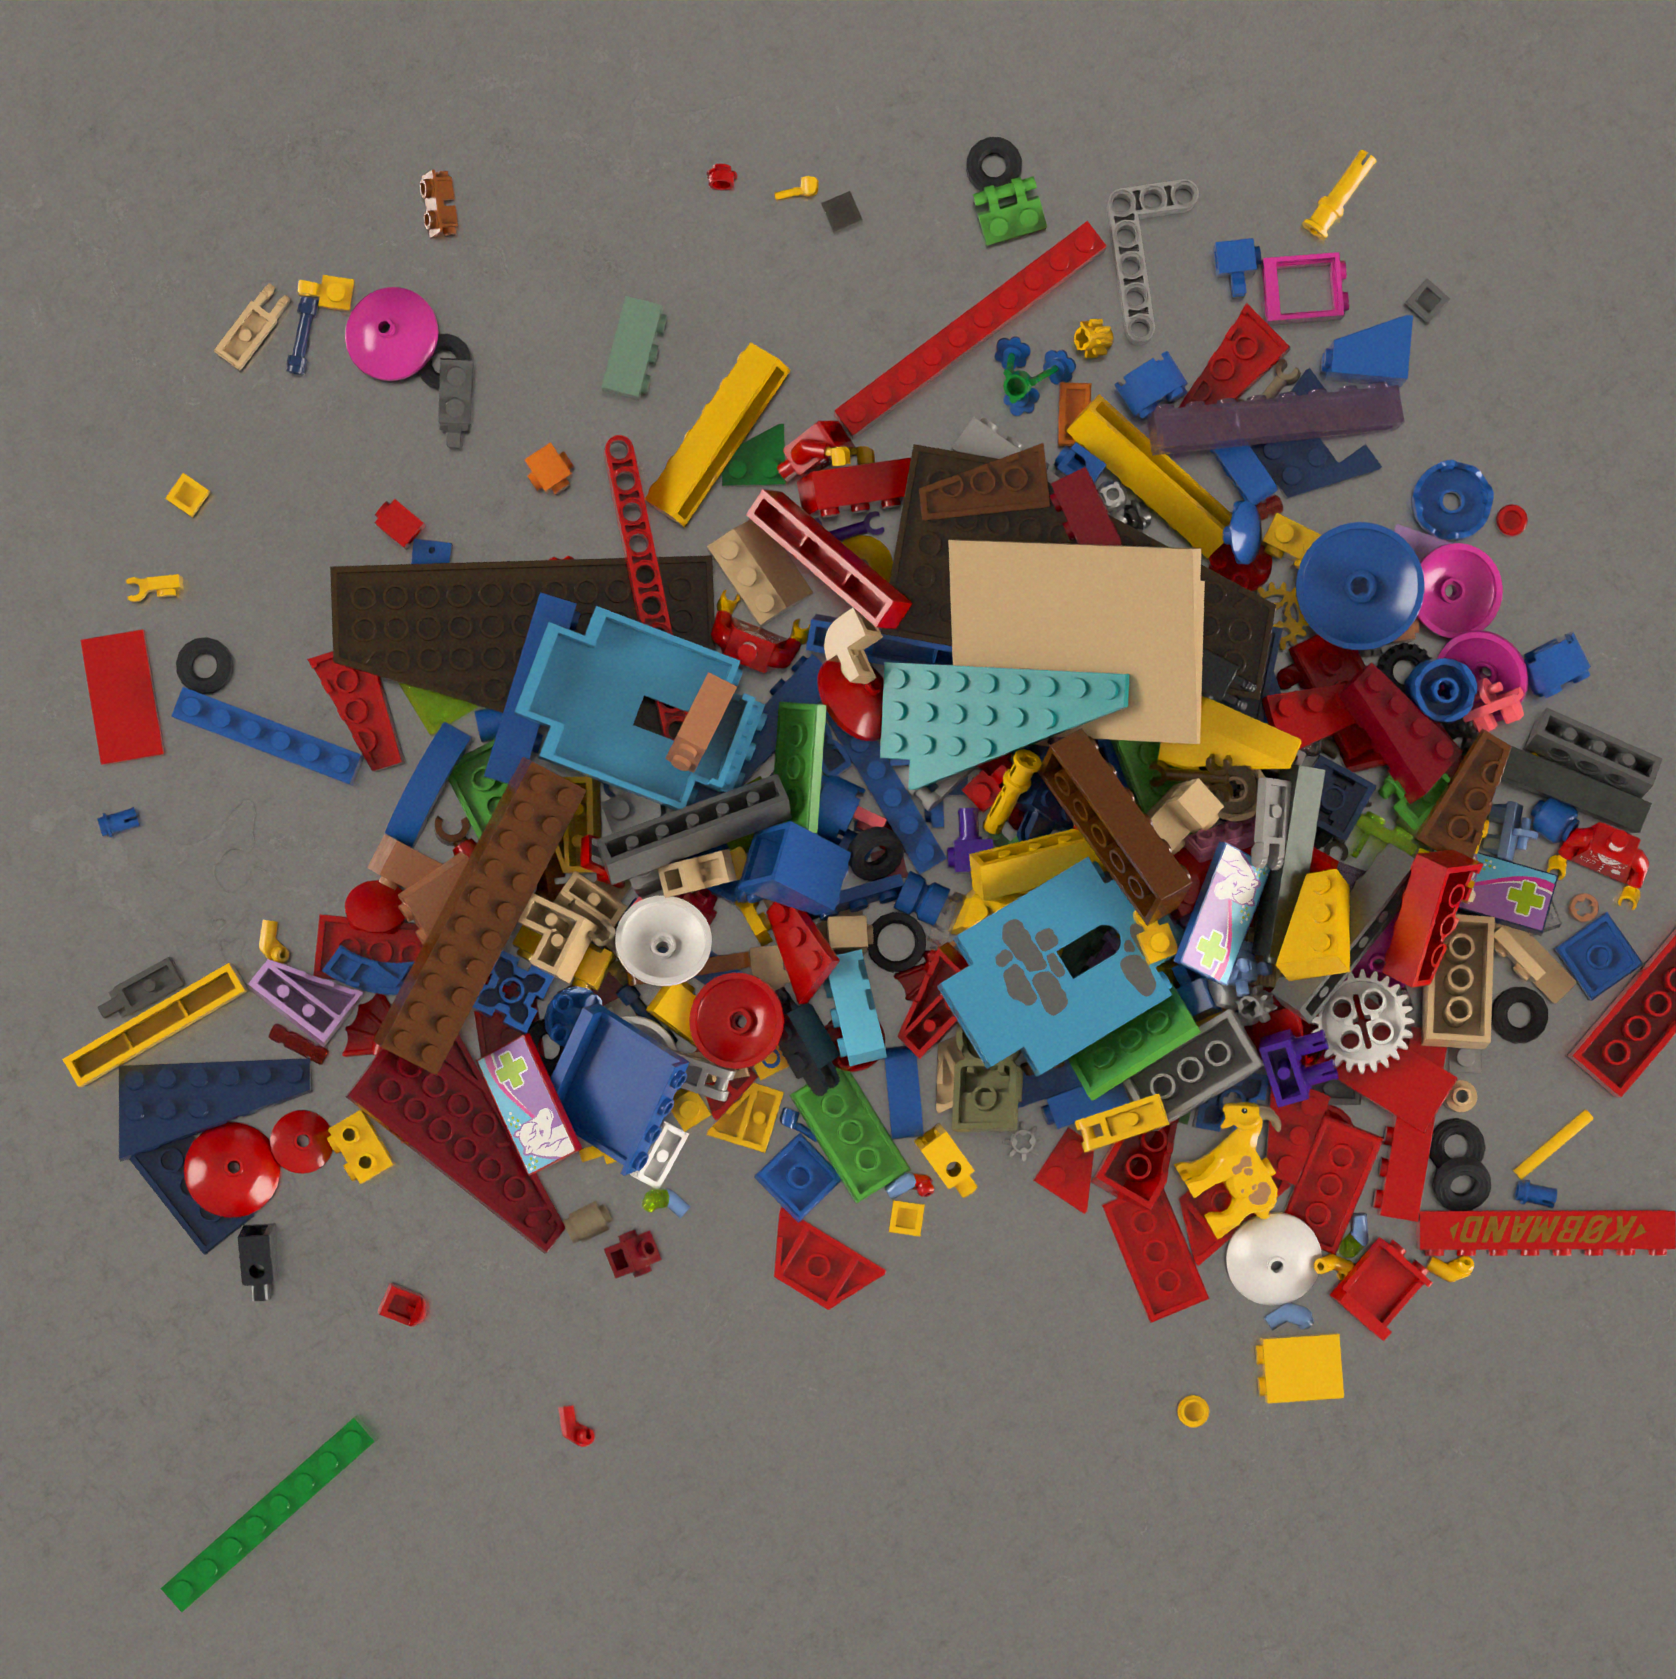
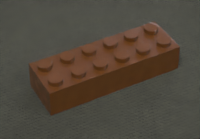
[1038,728,1192,926]

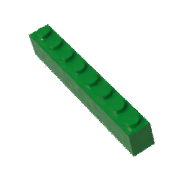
[160,1415,378,1613]

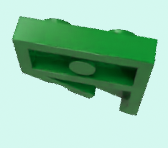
[722,424,786,487]

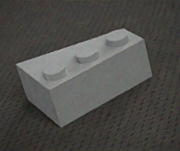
[601,792,666,897]

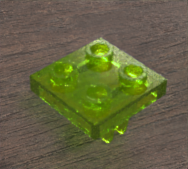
[1351,811,1418,859]

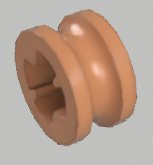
[1568,893,1599,922]

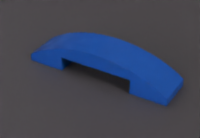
[385,722,473,848]

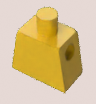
[914,1123,978,1198]

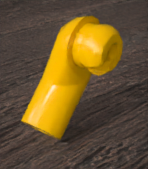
[259,920,289,964]
[1314,1254,1355,1281]
[1425,1256,1474,1282]

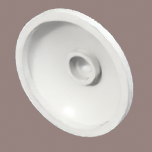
[615,896,712,986]
[1226,1212,1322,1306]

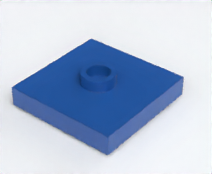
[1554,912,1644,1001]
[754,1133,842,1222]

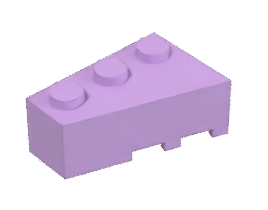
[248,959,363,1047]

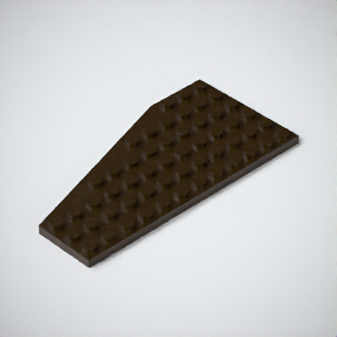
[881,444,1277,700]
[330,555,716,739]

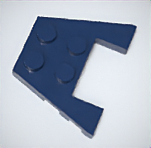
[1251,367,1382,499]

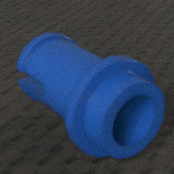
[97,807,140,837]
[1515,1180,1557,1208]

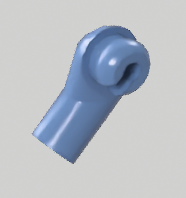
[1264,1303,1314,1331]

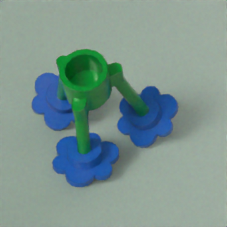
[995,336,1076,416]

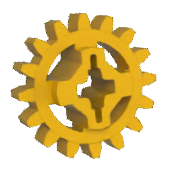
[1257,582,1309,651]

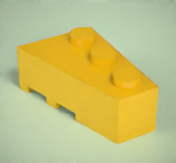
[512,925,616,991]

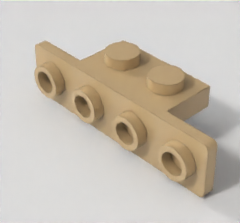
[1494,923,1576,1004]

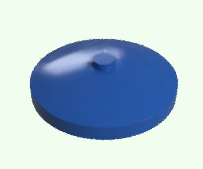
[1296,522,1425,650]

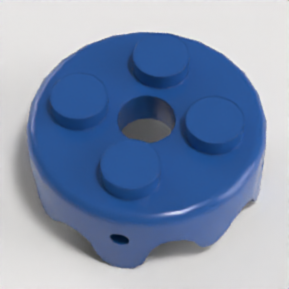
[1412,460,1494,541]

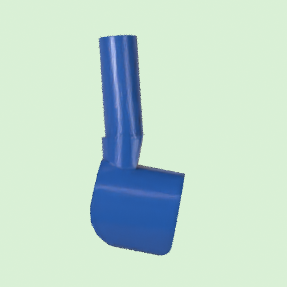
[780,1107,817,1142]

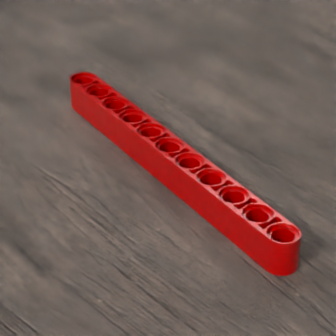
[603,435,688,740]

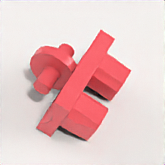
[1463,678,1524,733]

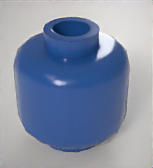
[1531,798,1580,843]

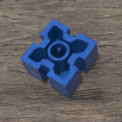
[472,950,554,1034]
[1193,1073,1269,1139]

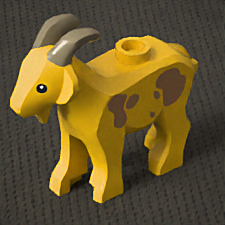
[1174,1102,1281,1239]

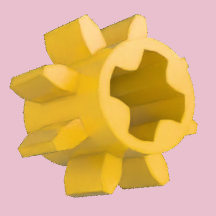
[1074,319,1113,358]

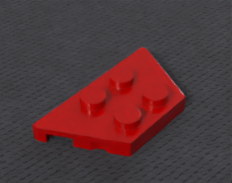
[1178,1176,1291,1266]
[774,1207,887,1310]

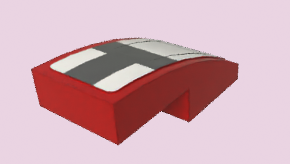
[581,834,625,889]

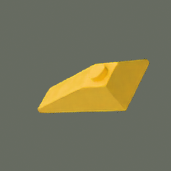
[1158,696,1301,770]

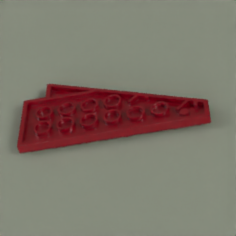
[345,1034,565,1254]

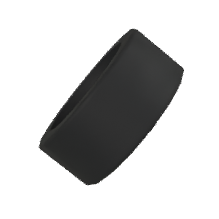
[867,912,926,972]

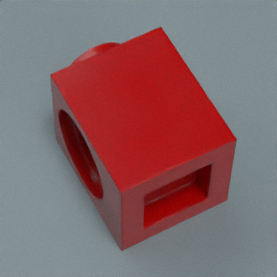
[374,499,426,550]

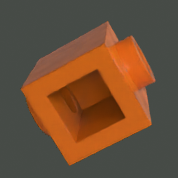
[524,442,574,495]

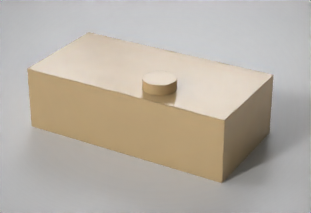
[1421,914,1495,1050]

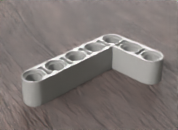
[1106,179,1199,346]

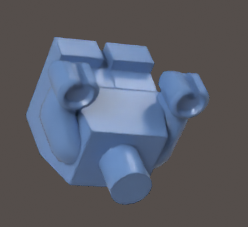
[1227,941,1273,997]

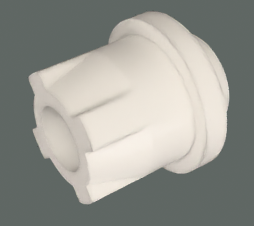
[1097,480,1128,512]

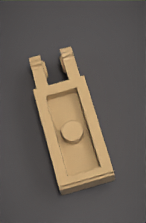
[214,283,291,371]

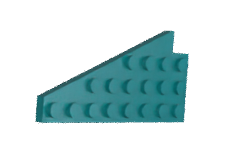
[880,662,1130,790]

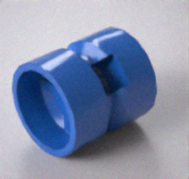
[893,871,950,926]

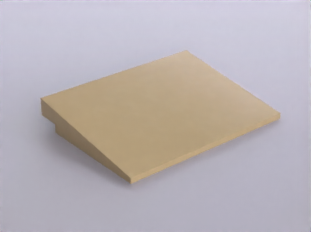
[948,539,1205,744]

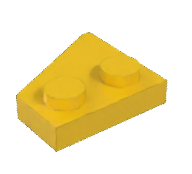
[707,1083,784,1153]

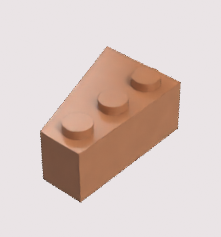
[367,834,443,890]

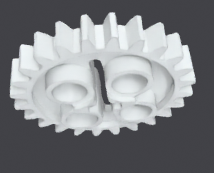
[1311,969,1415,1074]

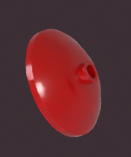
[818,660,884,741]
[689,973,784,1069]
[184,1122,280,1218]

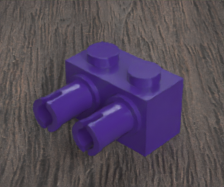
[947,808,993,874]
[1259,1029,1339,1108]

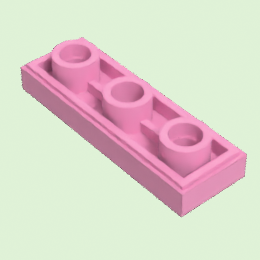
[1184,814,1256,863]

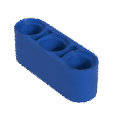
[1200,416,1278,505]
[885,1045,924,1139]

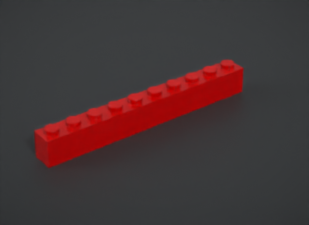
[834,221,1107,440]

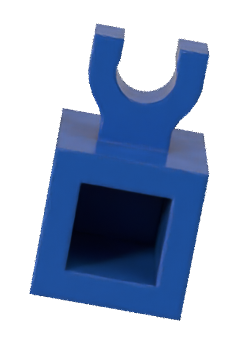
[1213,238,1262,298]
[1172,964,1222,1022]

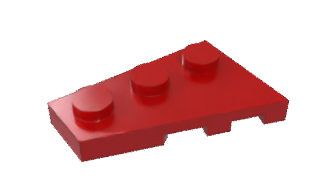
[766,902,840,1004]

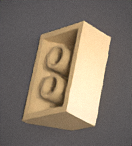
[707,519,813,628]

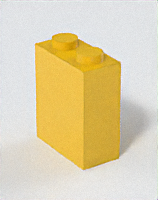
[1255,1332,1344,1403]

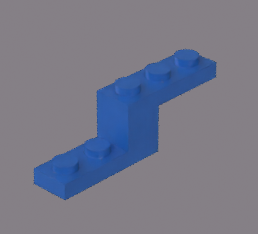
[735,874,904,921]

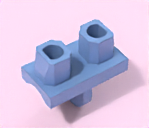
[1483,801,1538,862]

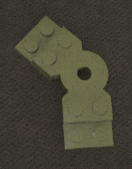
[952,1024,1023,1132]

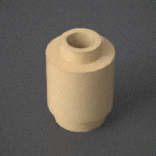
[1443,1080,1477,1112]

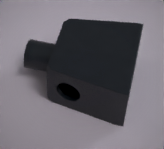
[238,1223,278,1301]

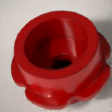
[706,164,738,190]

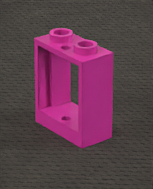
[1261,252,1349,325]

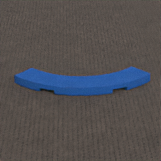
[322,945,415,995]

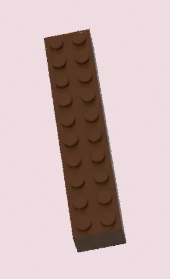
[373,757,587,1075]

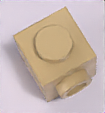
[826,915,873,955]

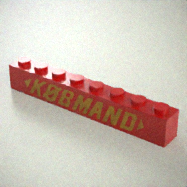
[1416,1210,1676,1256]

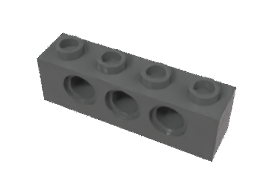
[1526,707,1663,799]

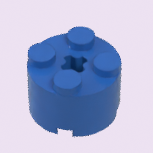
[1114,351,1188,420]
[1523,632,1591,698]
[1404,658,1477,722]
[815,774,866,846]

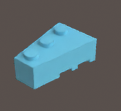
[823,949,887,1066]

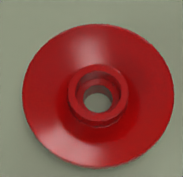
[270,1110,333,1174]

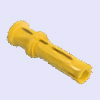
[1302,150,1377,240]
[983,749,1042,835]

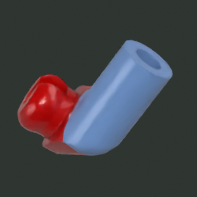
[885,1173,935,1199]

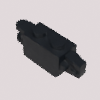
[1201,648,1257,710]
[775,987,840,1096]

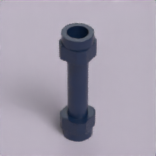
[286,297,319,375]
[616,983,678,1044]

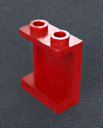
[1330,1237,1433,1341]

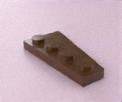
[919,443,1050,521]
[1415,728,1512,858]

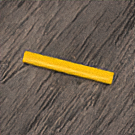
[1513,1109,1594,1180]

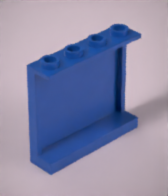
[550,1003,690,1176]

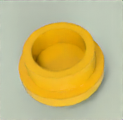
[1177,1395,1209,1427]

